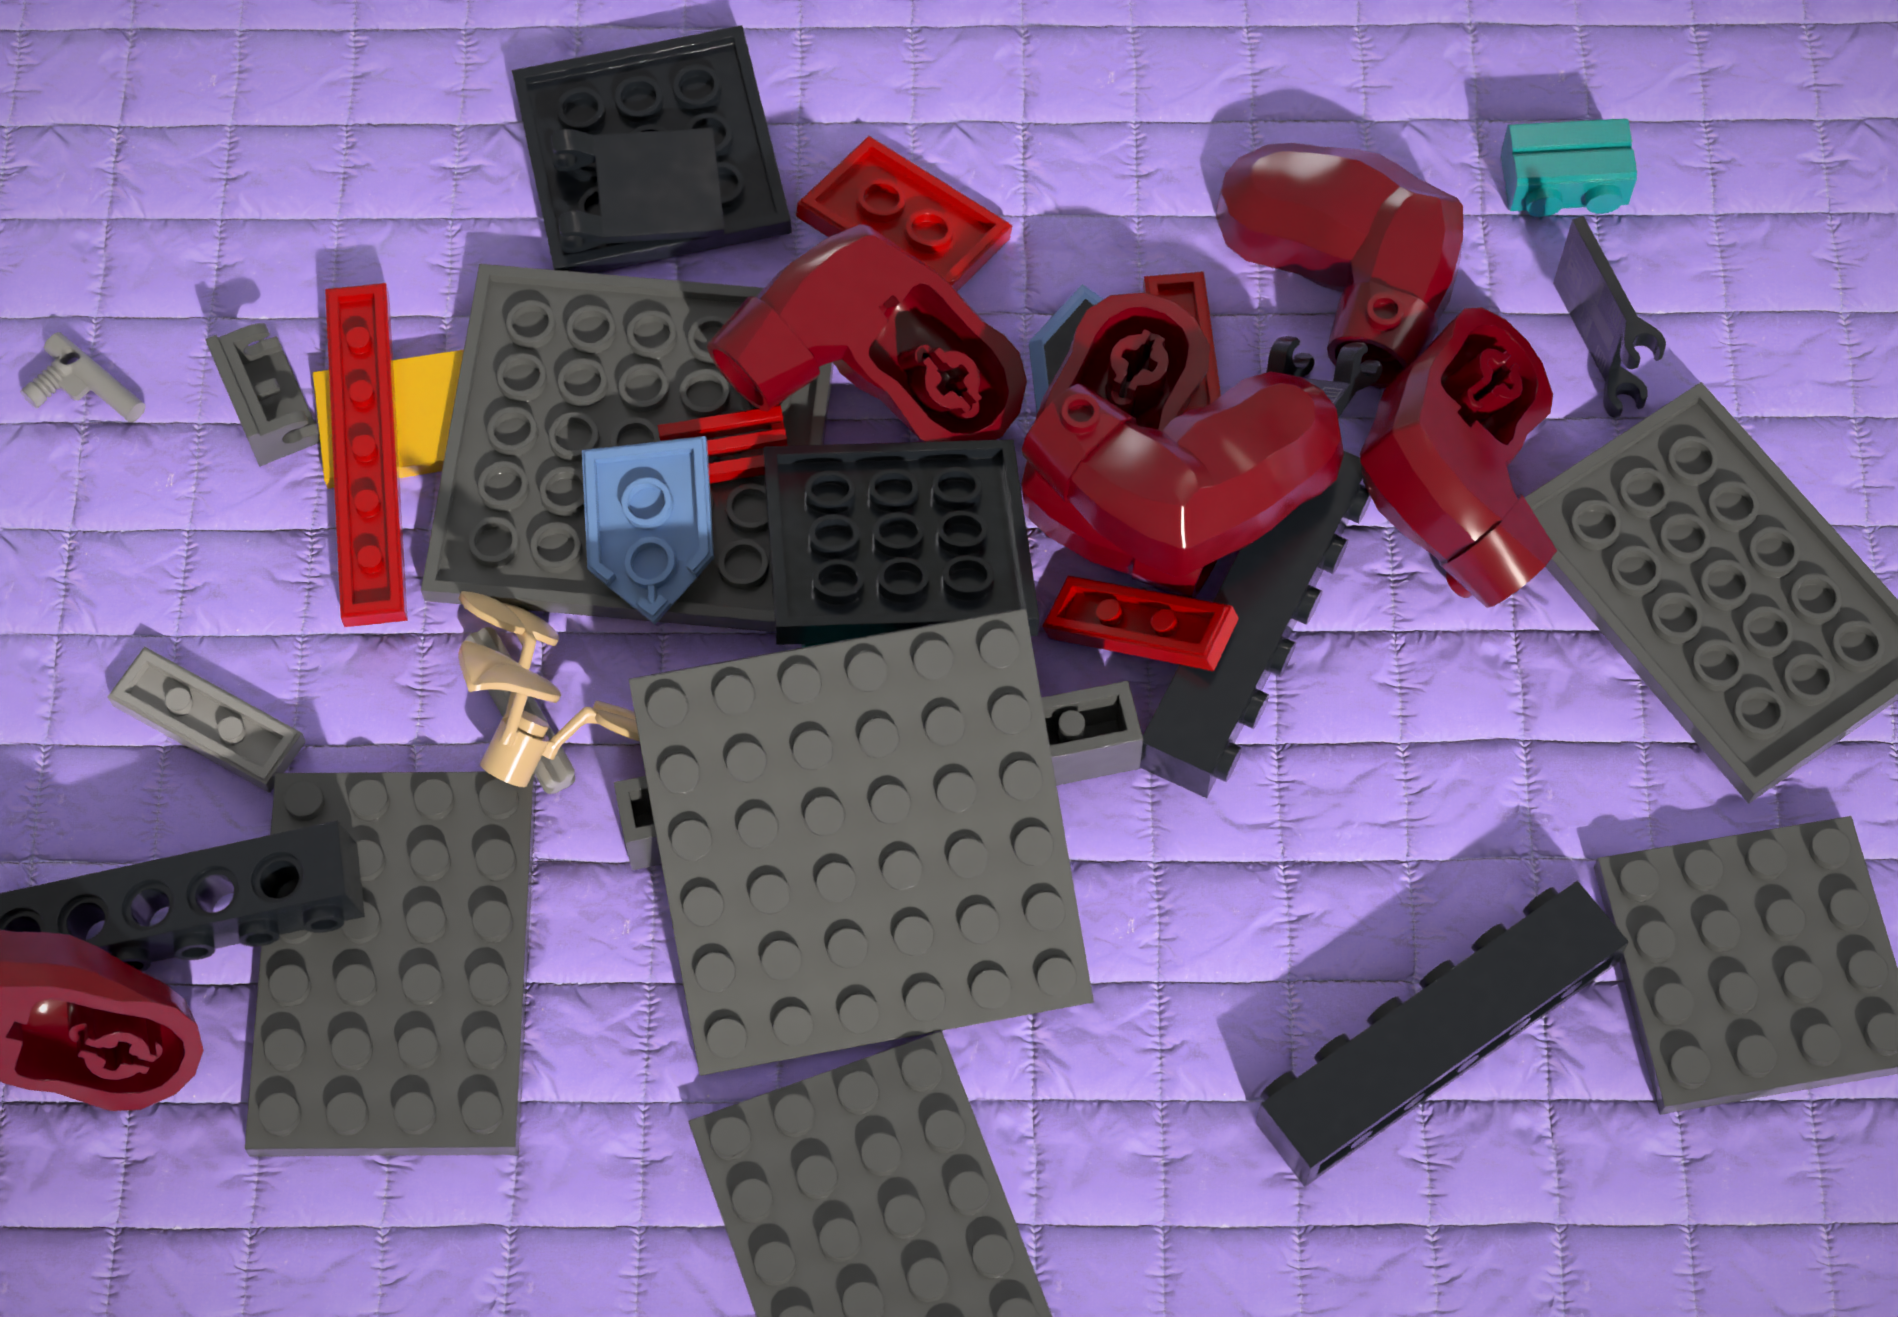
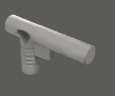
[20,332,146,422]

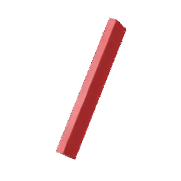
[325,283,408,627]

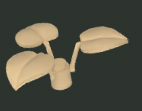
[458,591,640,787]

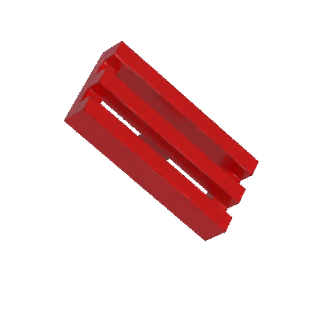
[657,405,788,483]

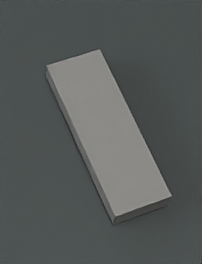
[108,646,306,793]

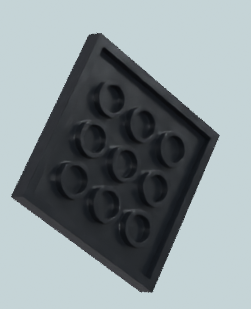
[512,25,792,273]
[764,439,1039,645]

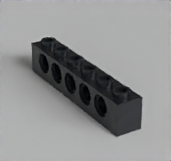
[0,820,365,971]

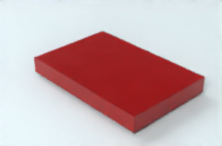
[796,136,1013,292]

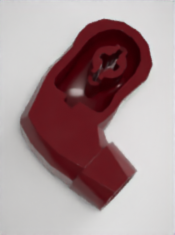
[1216,143,1463,389]
[707,224,1027,442]
[1021,292,1218,599]
[1360,307,1557,608]
[1021,372,1344,577]
[0,930,204,1111]

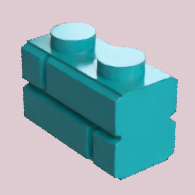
[1501,118,1637,217]

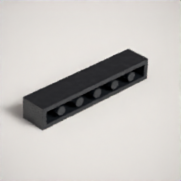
[1140,451,1372,798]
[1255,880,1629,1187]

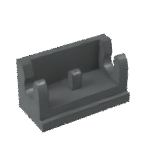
[205,323,320,467]

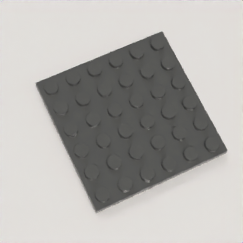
[421,264,834,632]
[629,608,1094,1076]

